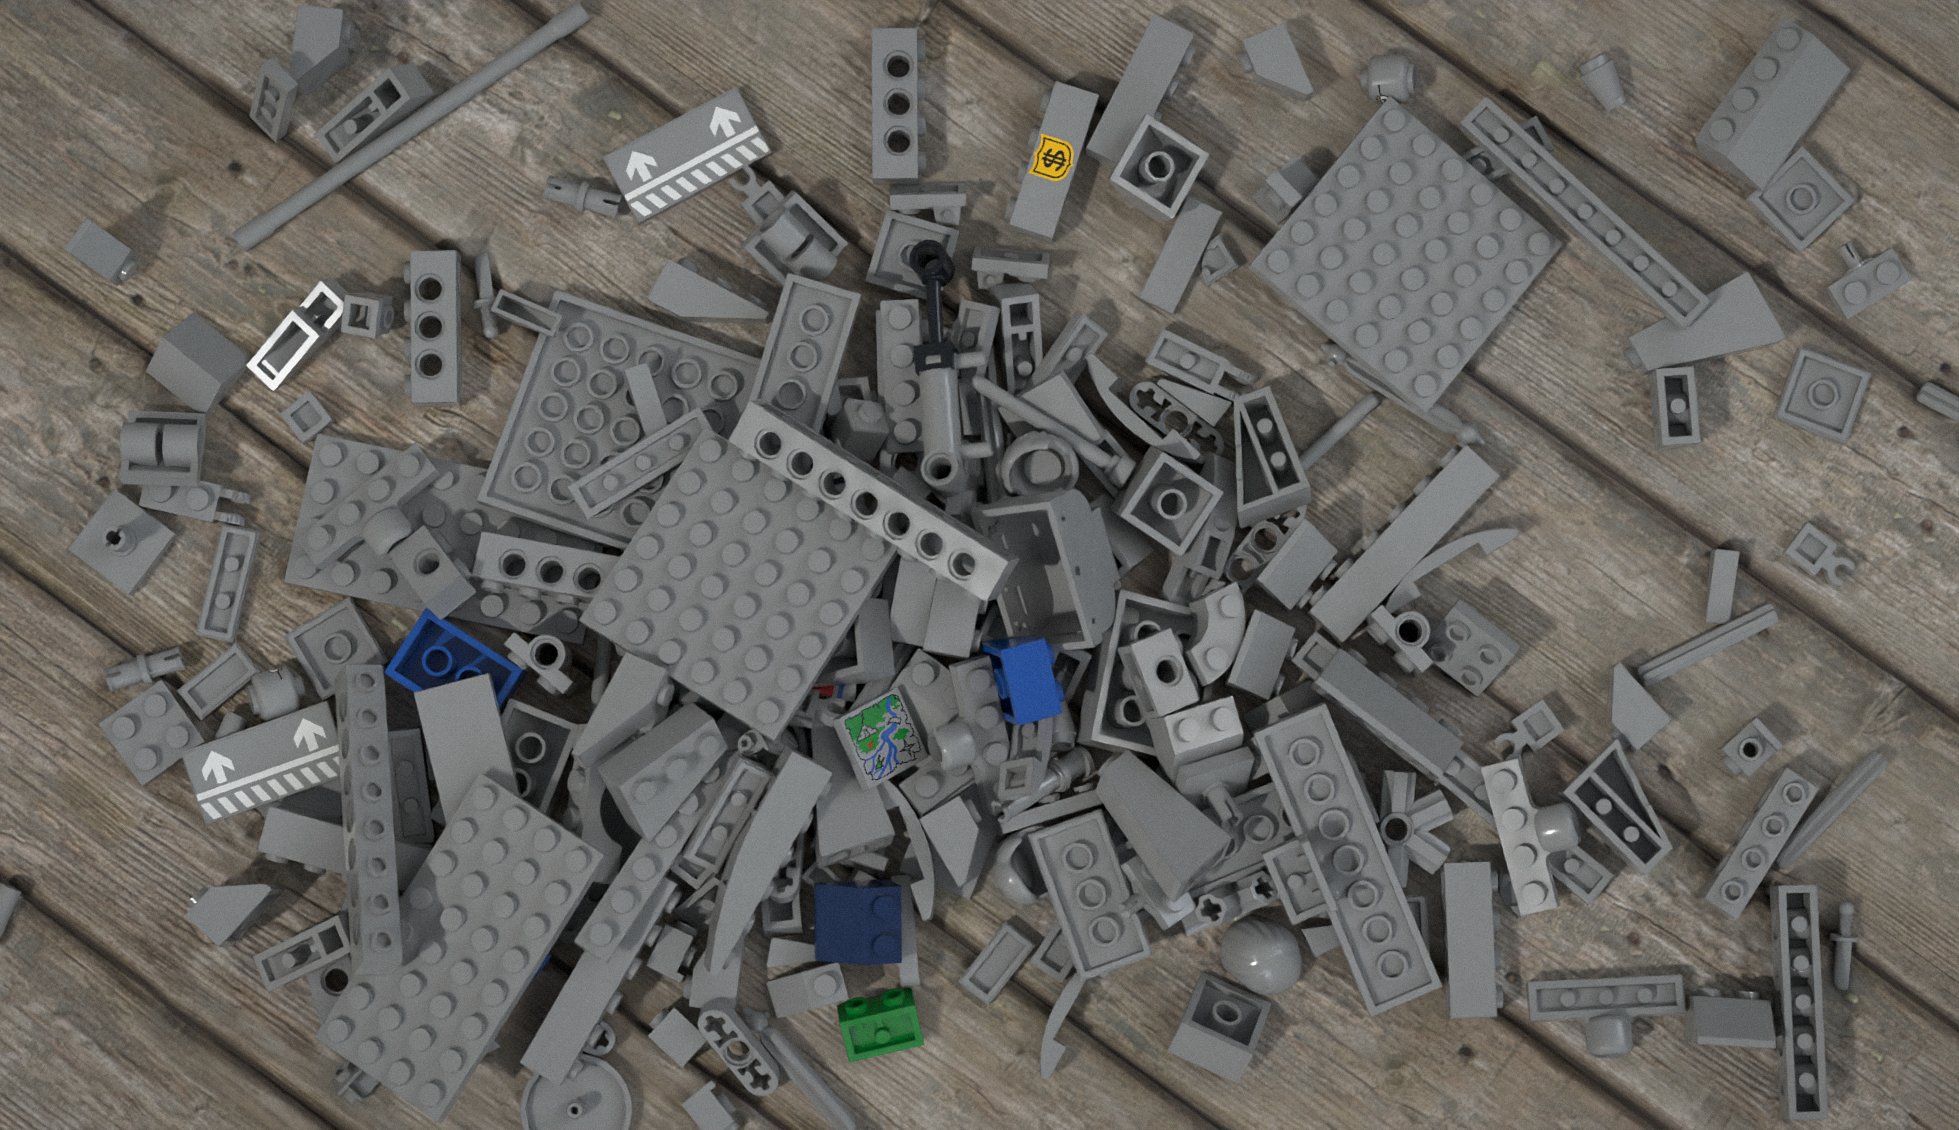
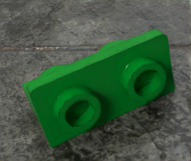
[837,988,924,1063]

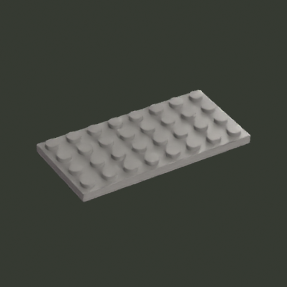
[284,434,605,645]
[315,773,609,1122]

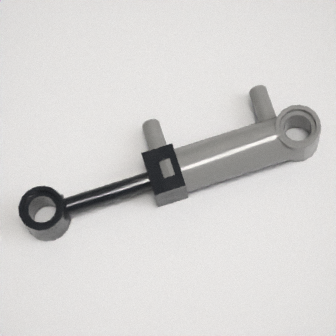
[909,240,993,498]

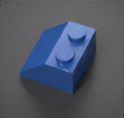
[980,635,1064,726]

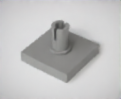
[68,488,178,596]
[1174,746,1255,829]

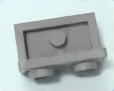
[1261,834,1340,925]

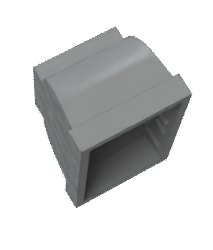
[970,489,1120,652]

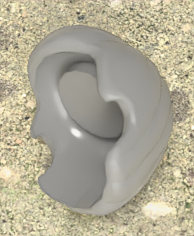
[1001,431,1079,496]
[992,824,1049,904]
[1220,915,1302,995]

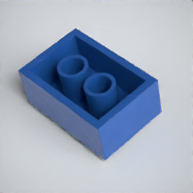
[384,608,528,714]

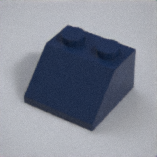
[814,879,902,965]

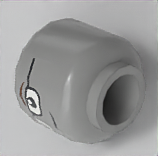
[1361,54,1418,104]
[246,667,306,721]

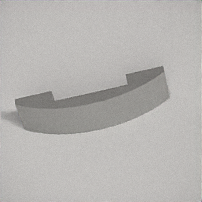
[1086,353,1206,465]
[1384,529,1519,614]
[998,716,1053,801]
[877,780,937,922]
[1040,971,1108,1081]

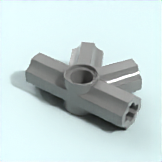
[1375,769,1454,887]
[1180,868,1280,936]

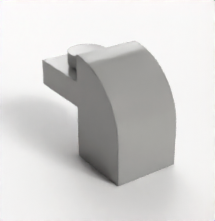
[1252,155,1319,225]

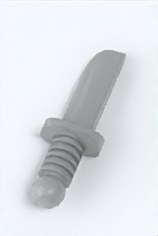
[472,253,498,339]
[1829,901,1859,990]

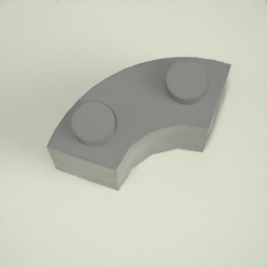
[1182,581,1246,688]

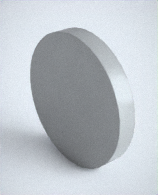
[520,1053,633,1130]

